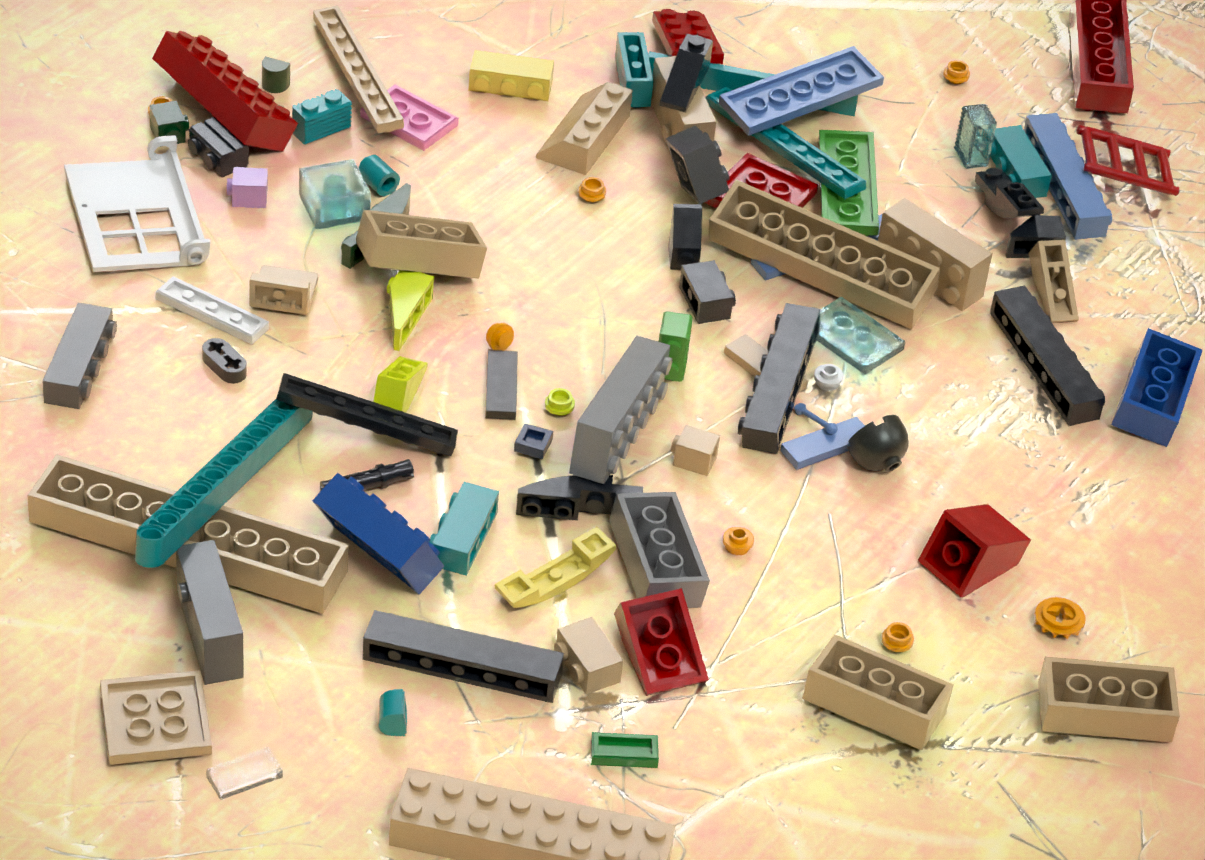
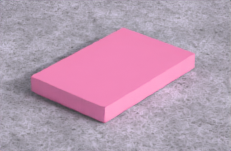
[360,84,459,151]

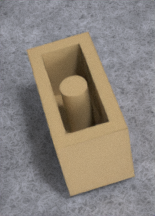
[554,617,623,695]

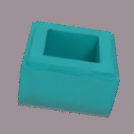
[379,689,407,736]

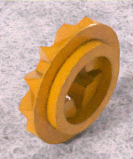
[1035,597,1086,639]

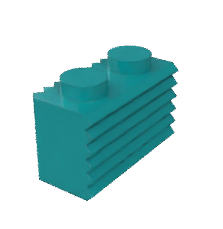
[292,89,352,145]

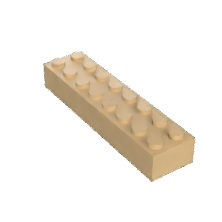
[709,180,940,329]
[389,767,676,860]

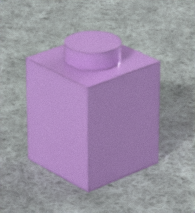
[227,167,268,208]

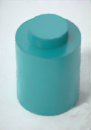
[358,155,400,196]

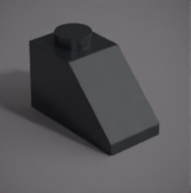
[668,204,702,270]
[1005,215,1066,258]

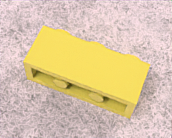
[468,50,554,101]

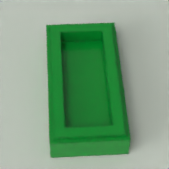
[591,732,659,768]

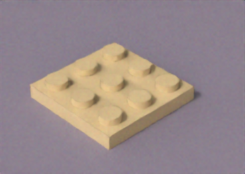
[100,670,212,765]

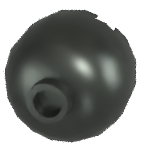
[847,414,909,472]

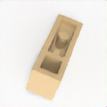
[1029,240,1079,323]

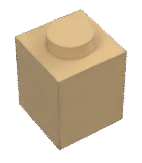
[671,425,720,476]

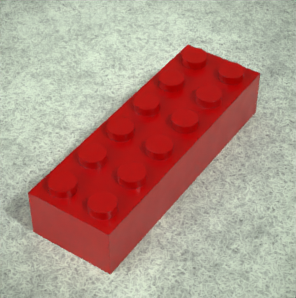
[1069,0,1134,114]
[152,31,298,151]

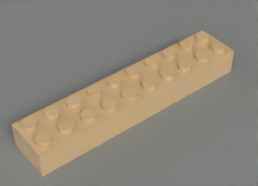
[27,454,349,614]

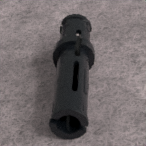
[320,459,414,491]

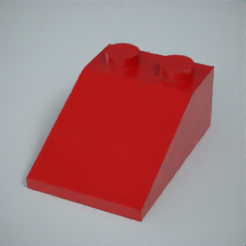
[614,588,709,696]

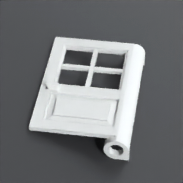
[64,136,211,272]

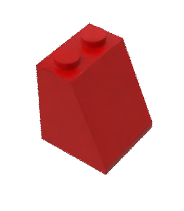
[918,504,1031,597]

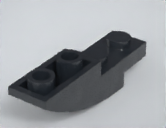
[975,168,1044,219]
[516,475,643,521]

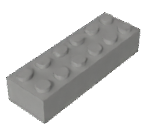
[569,335,672,484]

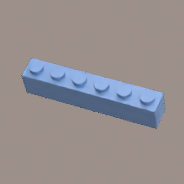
[1024,113,1112,240]

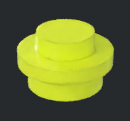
[545,388,575,416]

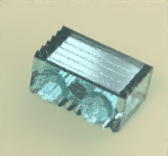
[954,104,997,169]

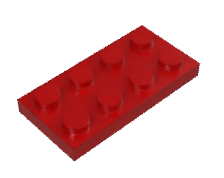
[652,9,724,64]

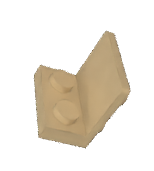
[249,265,318,315]

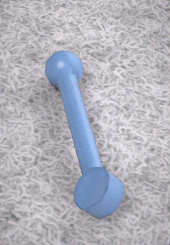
[794,403,837,434]

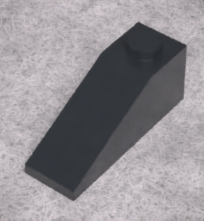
[659,34,713,113]

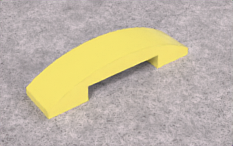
[495,527,616,608]

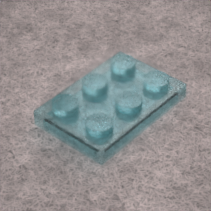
[816,297,905,375]

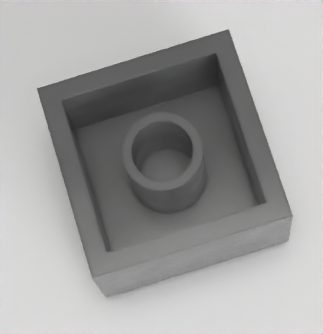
[665,126,730,204]

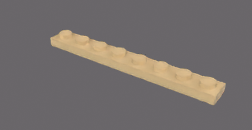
[313,5,404,134]

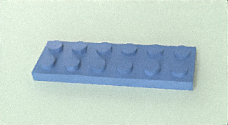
[719,46,884,136]

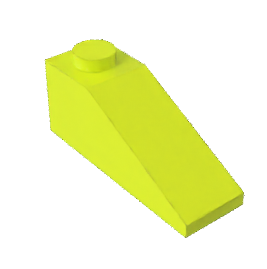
[387,270,434,351]
[373,356,428,412]

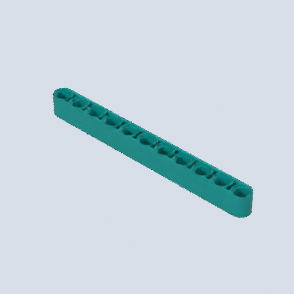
[135,399,313,568]

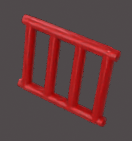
[1076,125,1179,196]

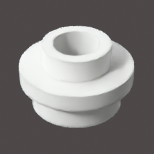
[814,364,844,391]

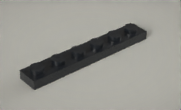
[276,373,458,456]

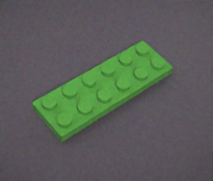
[819,130,879,236]

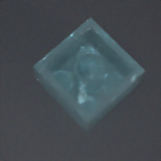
[299,159,371,229]

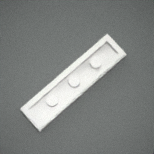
[155,276,269,345]

